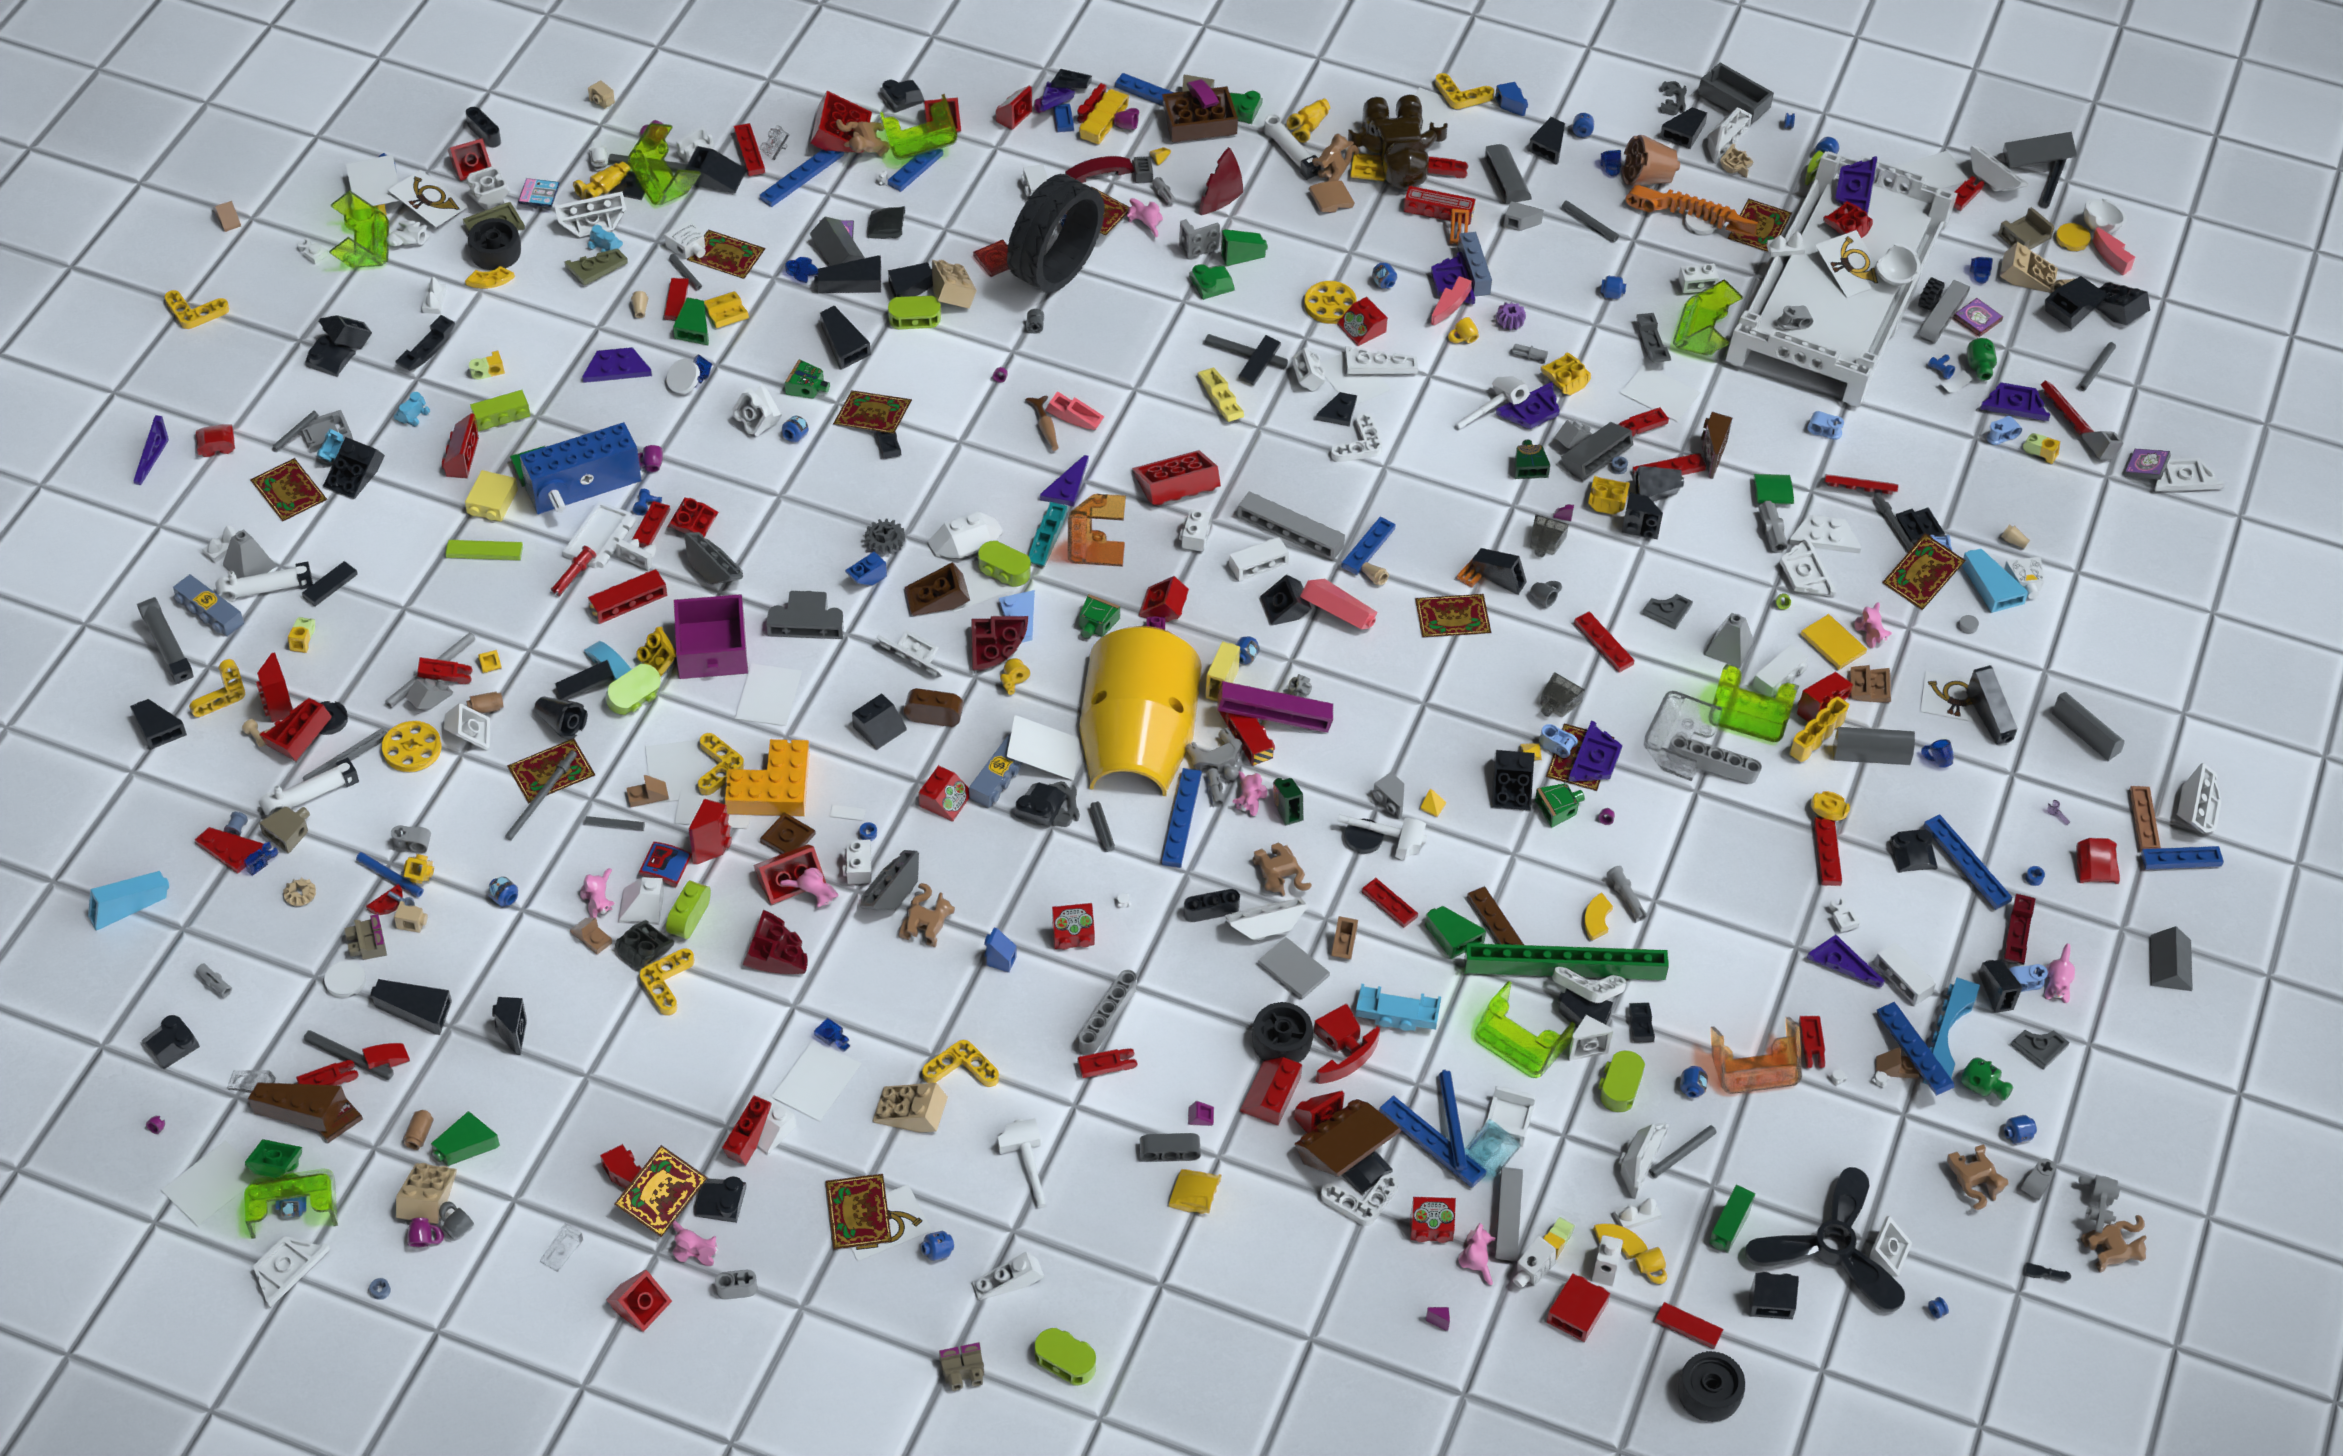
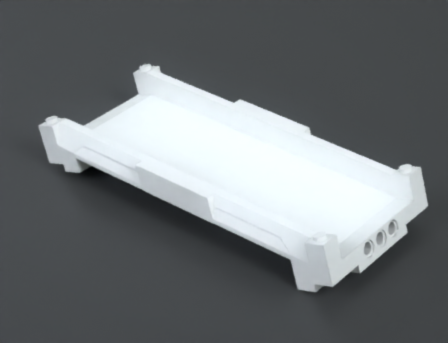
[1725,151,1957,407]

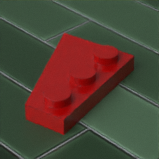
[195,827,267,874]

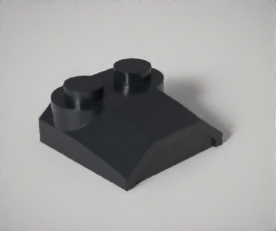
[880,79,925,113]
[305,335,356,377]
[1014,782,1067,827]
[1889,830,1938,873]
[142,1015,200,1069]
[1341,1151,1393,1196]
[695,1176,747,1223]

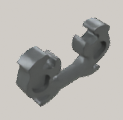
[1660,81,1687,116]
[1049,781,1080,827]

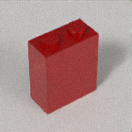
[1547,1273,1611,1343]

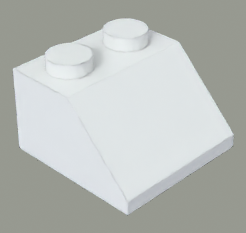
[757,1091,796,1155]

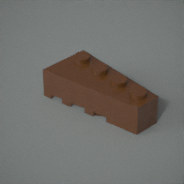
[248,1082,347,1133]

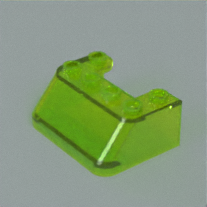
[880,94,957,160]
[1709,664,1799,742]
[244,1168,338,1239]

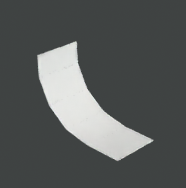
[1939,370,1972,393]

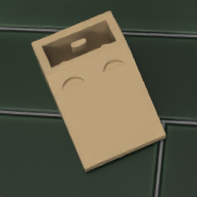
[2000,242,2058,293]
[932,260,977,309]
[873,1083,948,1132]
[396,1163,457,1224]

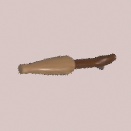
[1025,396,1059,451]

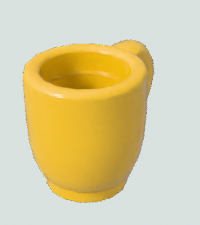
[1448,317,1479,343]
[1635,1247,1667,1284]

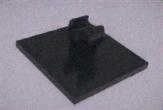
[609,171,653,200]

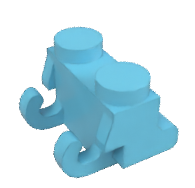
[588,225,623,252]
[394,392,430,426]
[317,429,344,463]

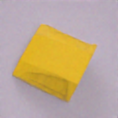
[1540,352,1591,395]
[1588,476,1630,515]
[636,627,676,677]
[1169,1169,1222,1214]

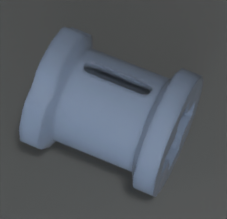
[224,811,248,836]

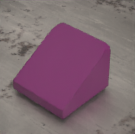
[1188,1101,1214,1126]
[1426,1307,1450,1331]

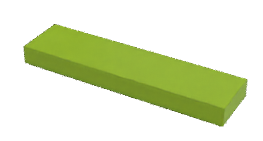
[446,540,523,560]

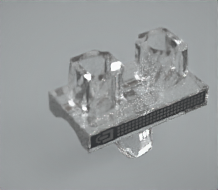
[759,125,790,160]

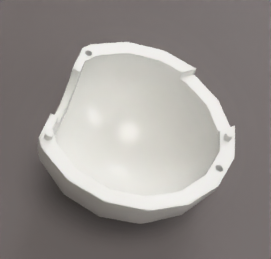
[2084,198,2126,234]
[1876,243,1920,286]

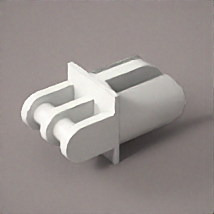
[589,138,608,172]

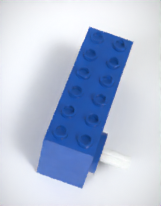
[520,422,642,514]

